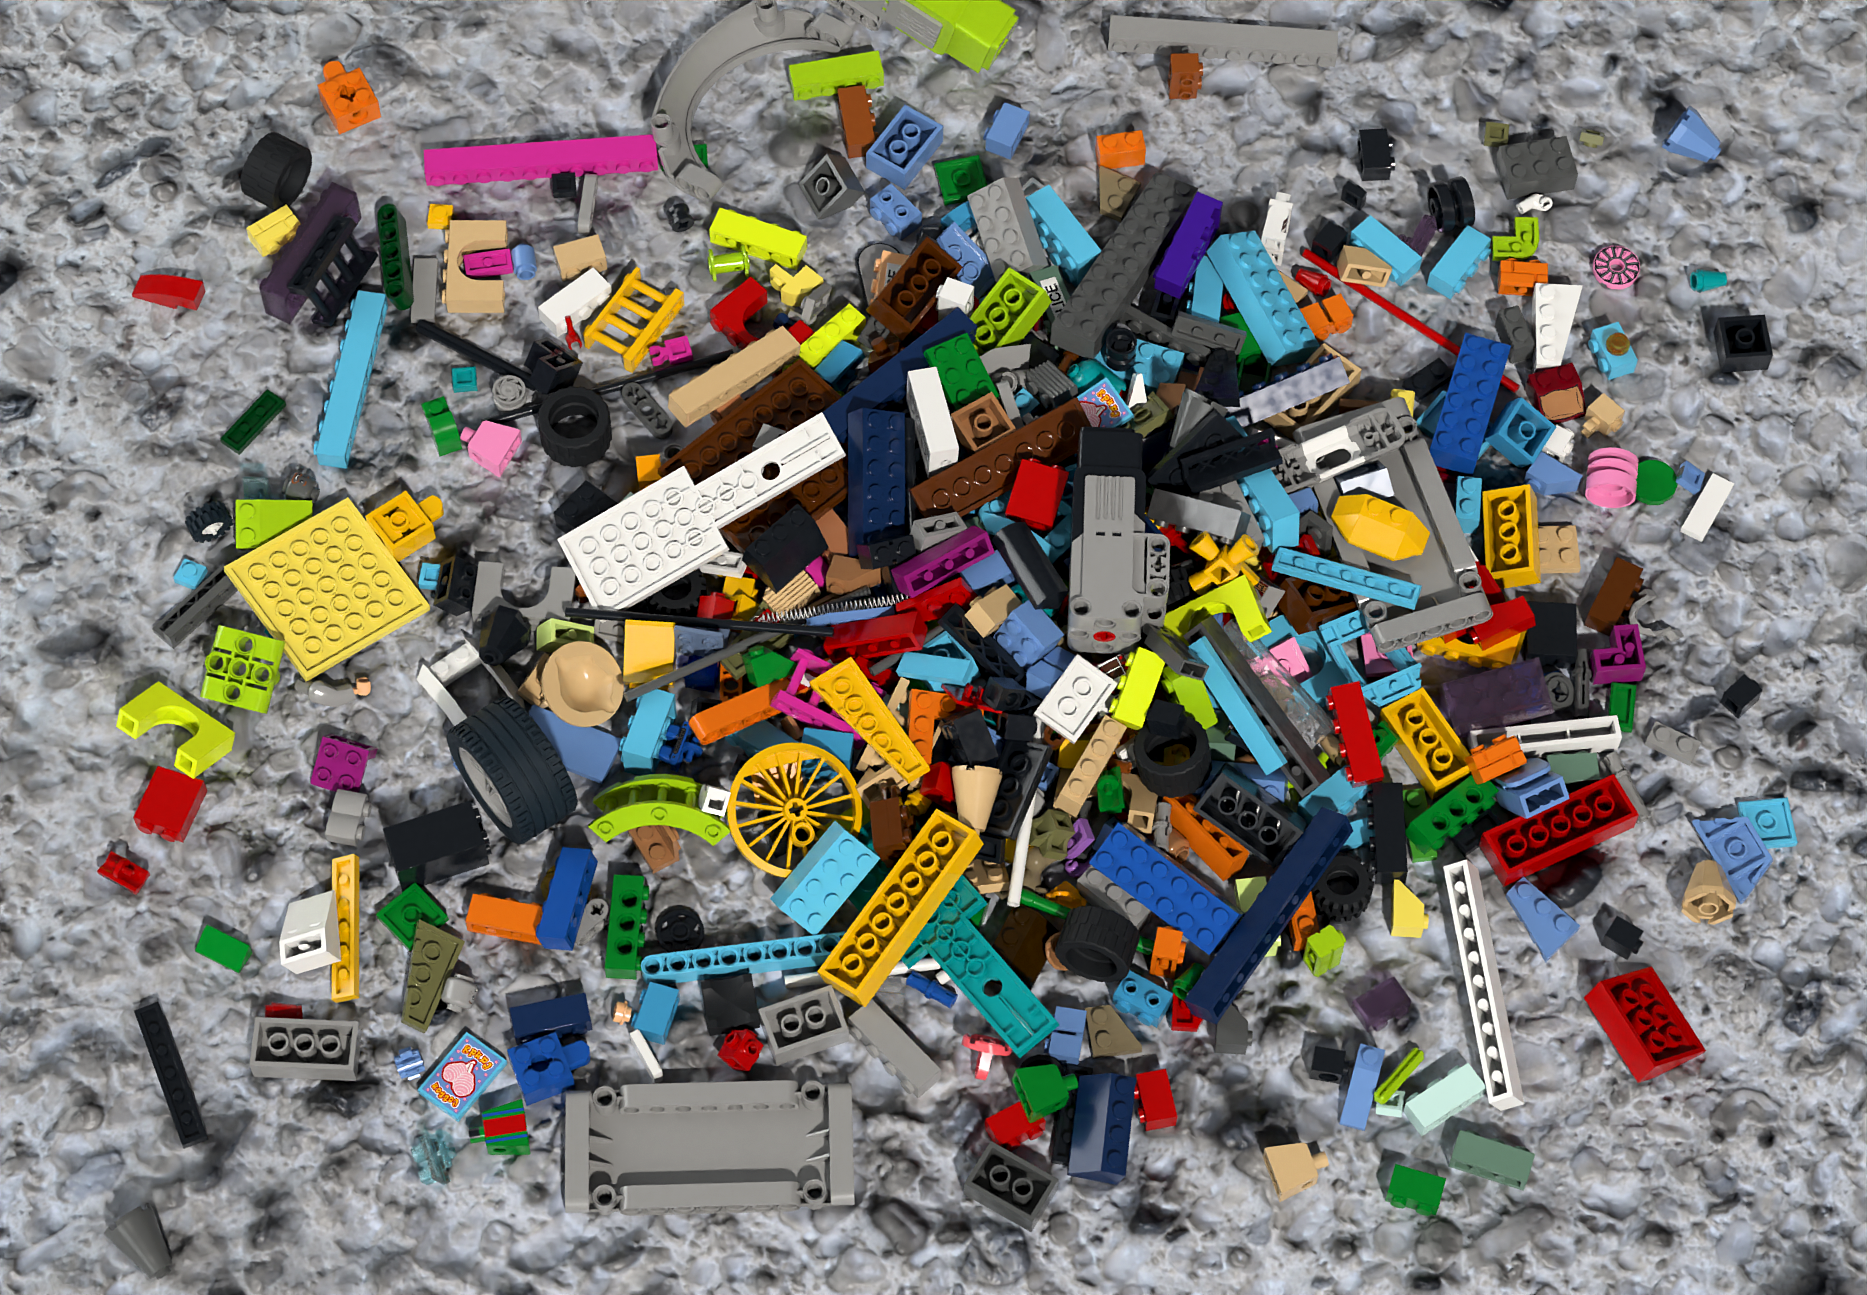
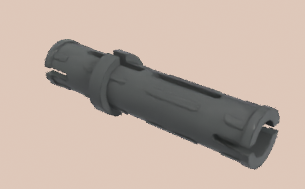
[1572,648,1592,720]

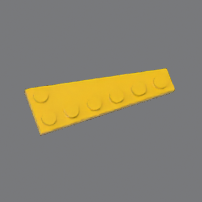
[809,657,930,784]

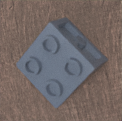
[674,625,730,657]

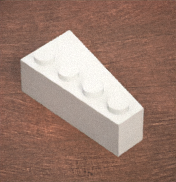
[1532,283,1583,373]

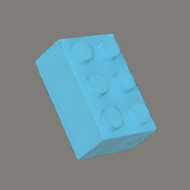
[619,689,677,776]

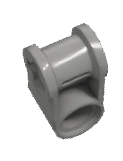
[575,898,610,946]

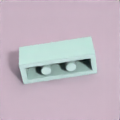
[1403,1063,1486,1136]

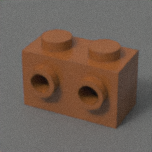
[1168,53,1203,100]

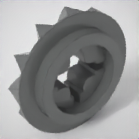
[1538,672,1574,711]

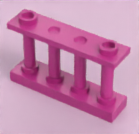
[770,648,887,750]

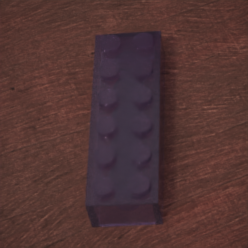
[259,182,362,324]

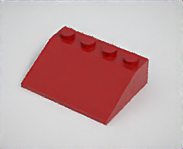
[1584,966,1706,1083]

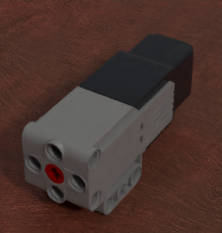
[1067,427,1170,654]

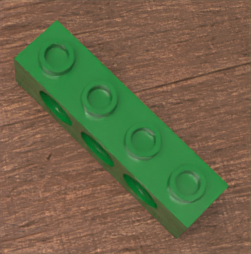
[1405,774,1499,855]
[605,874,650,980]

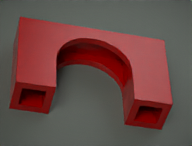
[710,276,815,378]

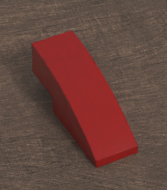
[132,274,206,311]

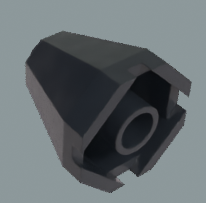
[479,605,531,666]

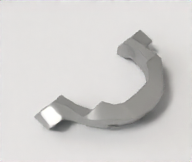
[1628,589,1684,641]

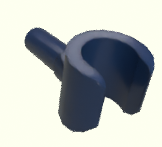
[772,313,796,329]

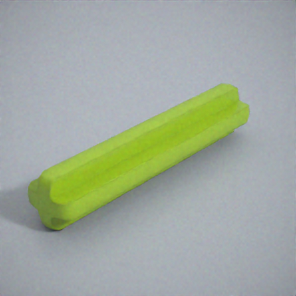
[1373,1048,1424,1104]

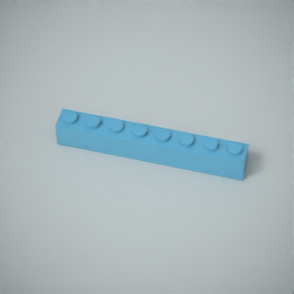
[314,290,388,469]

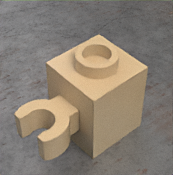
[1581,393,1625,439]

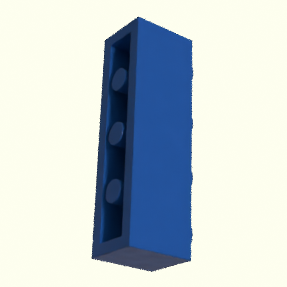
[536,847,598,951]

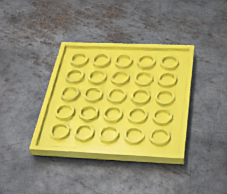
[224,497,430,682]

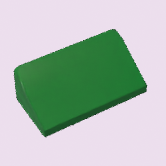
[195,925,252,974]

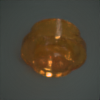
[1606,333,1630,356]

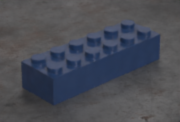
[848,408,906,558]

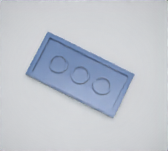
[528,705,622,784]

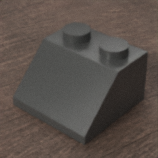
[798,154,865,220]

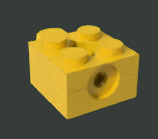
[365,491,444,563]

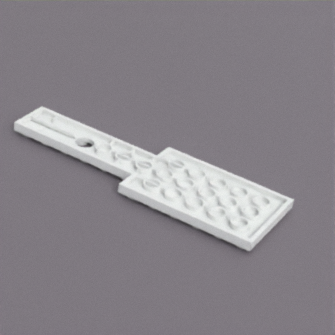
[557,412,846,623]

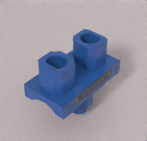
[659,721,703,772]

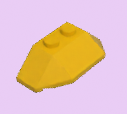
[1331,494,1430,561]

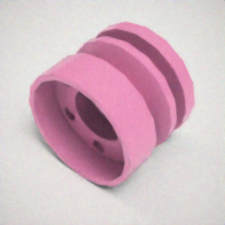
[1585,447,1639,508]

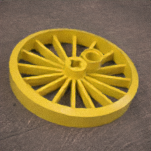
[726,743,863,878]

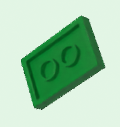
[923,333,999,413]

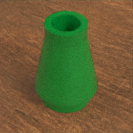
[1172,963,1205,1000]

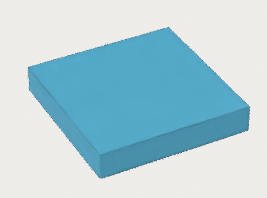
[1737,797,1798,849]

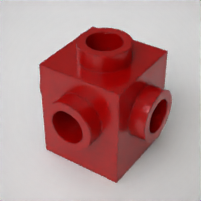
[717,1029,764,1071]

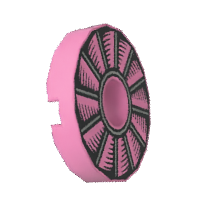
[1593,246,1640,290]

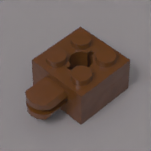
[869,784,917,868]

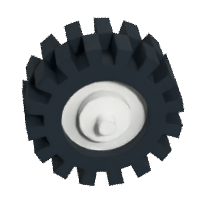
[185,501,233,543]

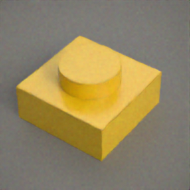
[427,204,454,230]

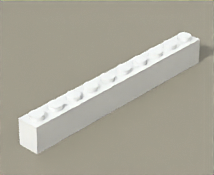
[1443,859,1525,1111]

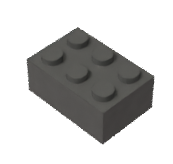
[1496,136,1578,200]
[964,1141,1059,1232]

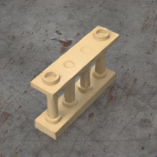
[856,677,944,795]

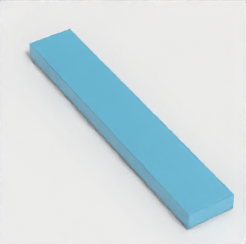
[1272,546,1422,610]
[1188,636,1288,776]

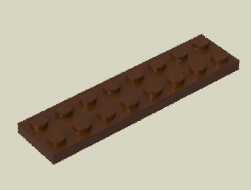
[908,397,1092,519]

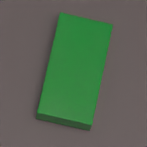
[1608,682,1636,733]

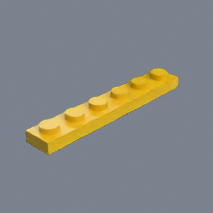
[331,854,359,1003]

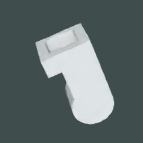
[698,784,731,817]

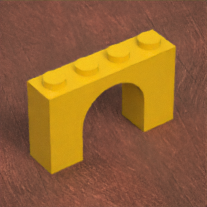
[1417,630,1527,674]

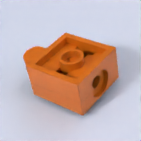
[317,61,381,135]

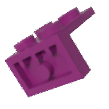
[310,734,378,793]

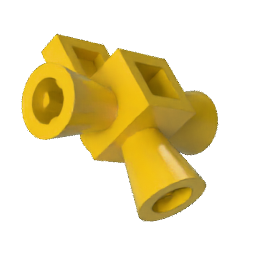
[1189,531,1260,596]

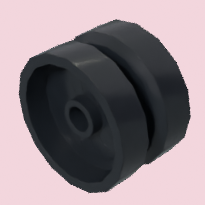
[1427,176,1475,233]

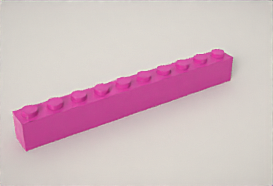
[424,134,658,186]

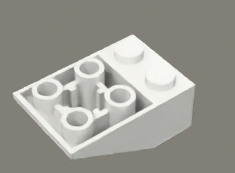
[279,890,341,974]

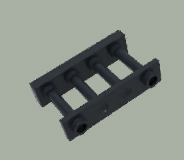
[287,216,379,327]

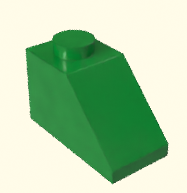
[742,646,797,688]

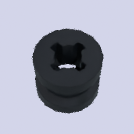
[666,203,694,232]

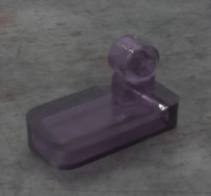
[1397,215,1437,257]

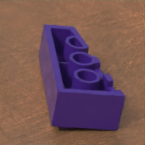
[1153,191,1223,299]

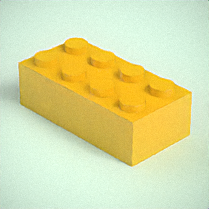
[1482,484,1541,589]
[1378,687,1471,800]

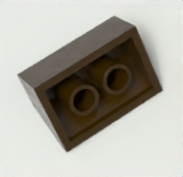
[990,904,1059,991]

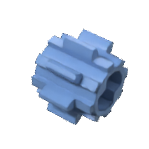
[394,1047,426,1081]

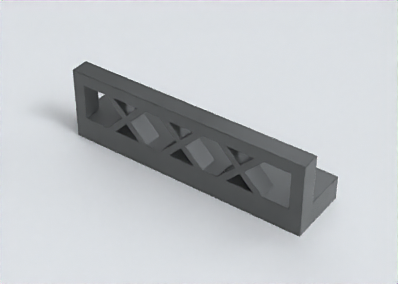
[152,564,238,649]

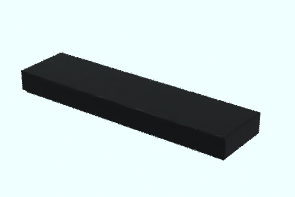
[1051,1064,1093,1166]

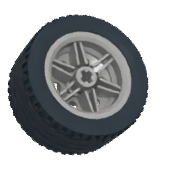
[447,696,578,844]

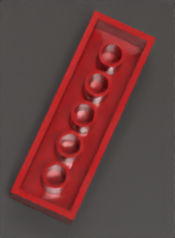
[1479,774,1639,887]

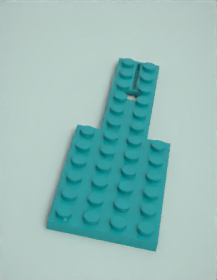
[848,820,1059,1058]

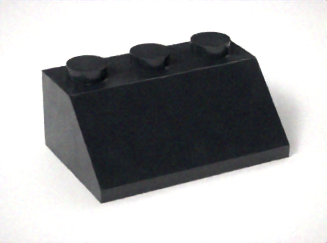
[742,503,828,594]

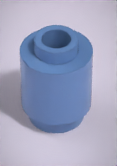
[511,244,537,280]

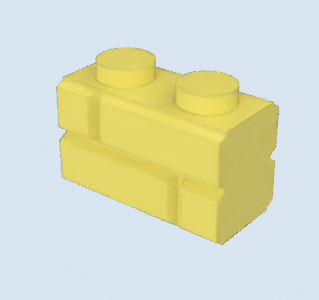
[246,205,303,257]

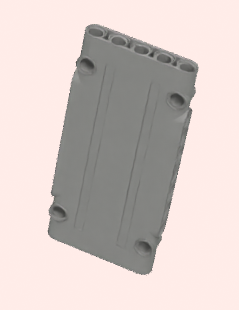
[1293,397,1493,653]
[565,1080,855,1216]

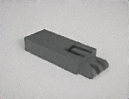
[1143,623,1209,681]

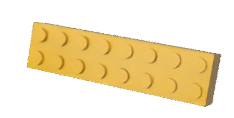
[817,809,984,1007]

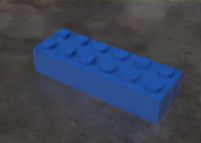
[1429,333,1511,476]
[1089,822,1244,955]

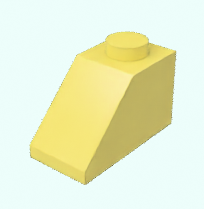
[1391,879,1429,938]

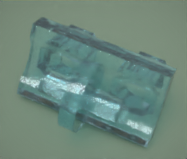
[411,1134,457,1185]

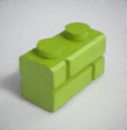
[1303,925,1346,977]

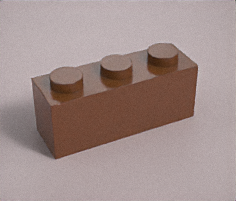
[837,85,879,159]

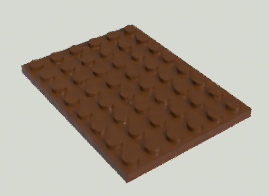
[658,359,848,554]

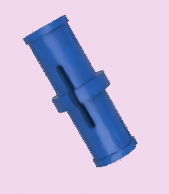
[906,970,958,1009]

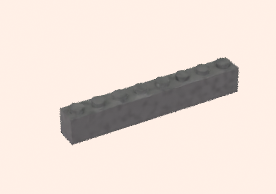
[1183,615,1331,798]

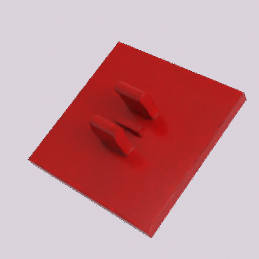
[941,683,1003,714]

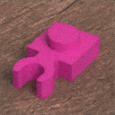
[649,336,693,366]

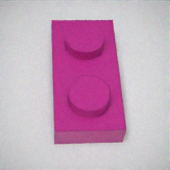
[463,248,513,279]

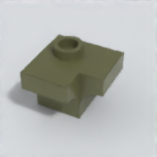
[1029,809,1076,861]

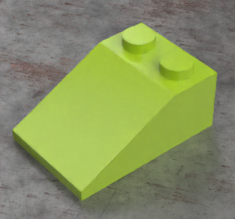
[236,499,313,550]

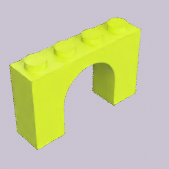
[1157,574,1272,646]
[116,681,235,779]

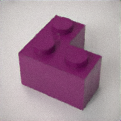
[1590,624,1646,685]

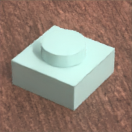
[1376,1090,1405,1118]

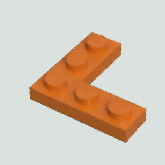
[907,689,984,766]

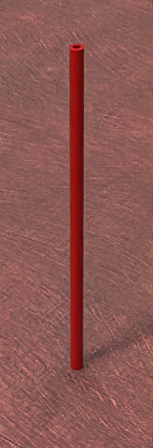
[1302,248,1520,393]

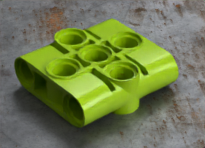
[200,625,286,714]

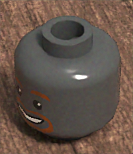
[282,472,320,502]

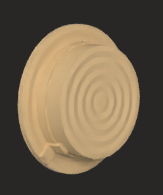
[541,641,624,727]

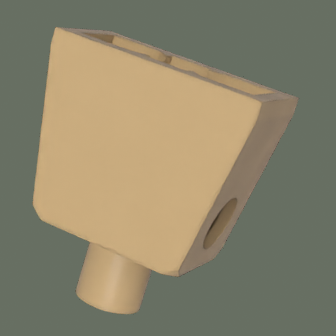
[1263,1143,1329,1202]

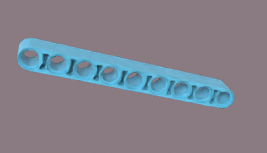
[641,931,847,985]

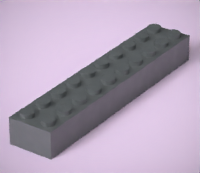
[1050,171,1198,360]

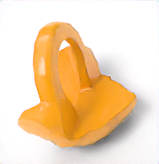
[1045,881,1087,909]

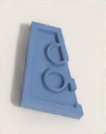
[1505,877,1580,963]

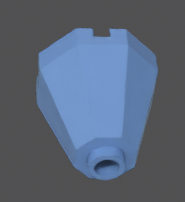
[1662,106,1721,162]

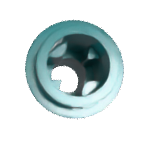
[1690,269,1727,293]

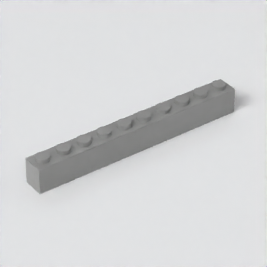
[1108,15,1338,67]

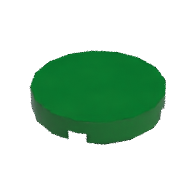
[1636,460,1678,505]

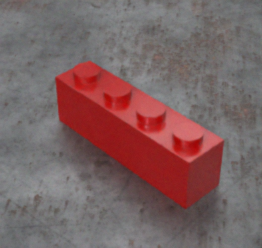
[823,611,928,664]
[1325,681,1384,788]

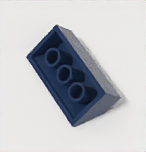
[1067,1073,1136,1185]

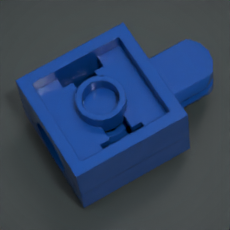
[507,1032,591,1106]

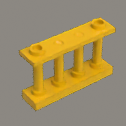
[583,267,685,373]

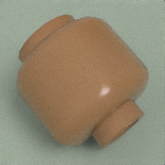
[1166,828,1190,864]

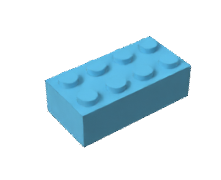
[1026,185,1102,288]
[1080,339,1184,400]
[770,821,880,935]

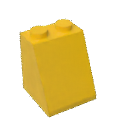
[623,620,677,691]

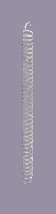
[751,591,926,623]

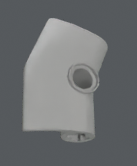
[979,344,1032,399]

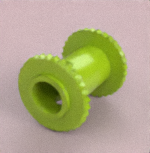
[707,244,750,282]

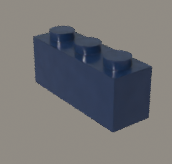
[509,993,593,1045]

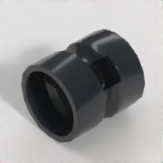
[1105,328,1137,372]

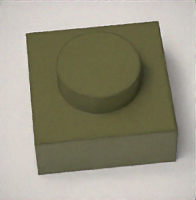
[1484,122,1509,148]
[1579,128,1605,148]

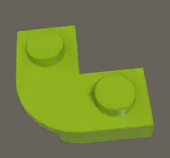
[1491,217,1539,261]

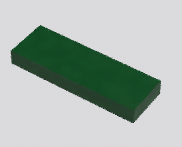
[220,389,286,455]

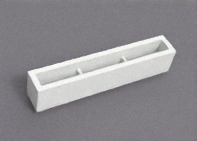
[1467,715,1622,760]

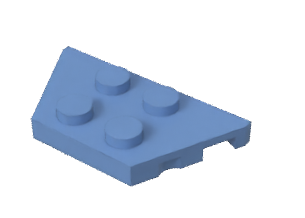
[1692,817,1773,904]

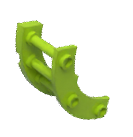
[588,774,730,846]

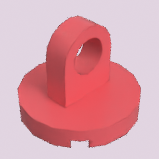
[961,1033,1012,1081]

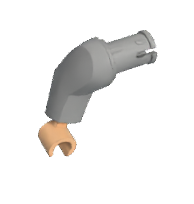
[295,677,371,707]

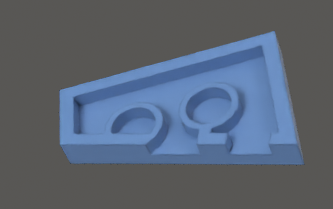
[936,222,995,299]

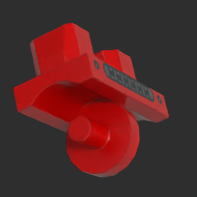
[97,851,150,895]

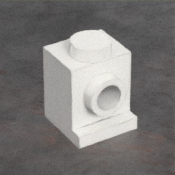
[1542,425,1574,464]

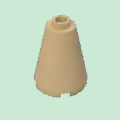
[952,765,1002,836]

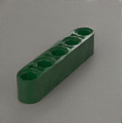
[377,203,414,311]

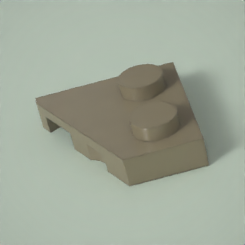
[1099,166,1141,223]
[1085,1005,1142,1059]

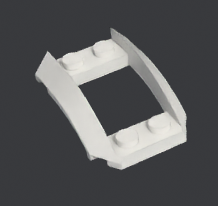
[416,637,525,726]

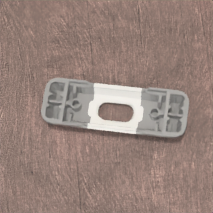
[1270,408,1405,494]

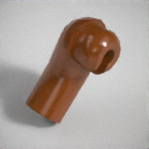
[1107,759,1132,774]

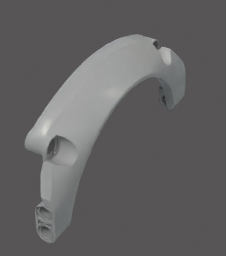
[651,0,853,202]

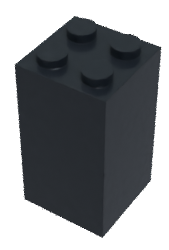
[383,800,492,892]

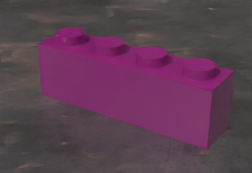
[891,525,995,598]

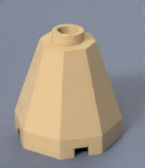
[1681,860,1736,925]

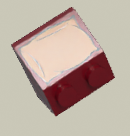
[1524,362,1586,425]

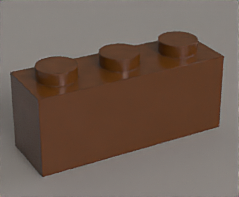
[1584,557,1645,637]

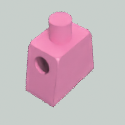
[460,421,522,477]

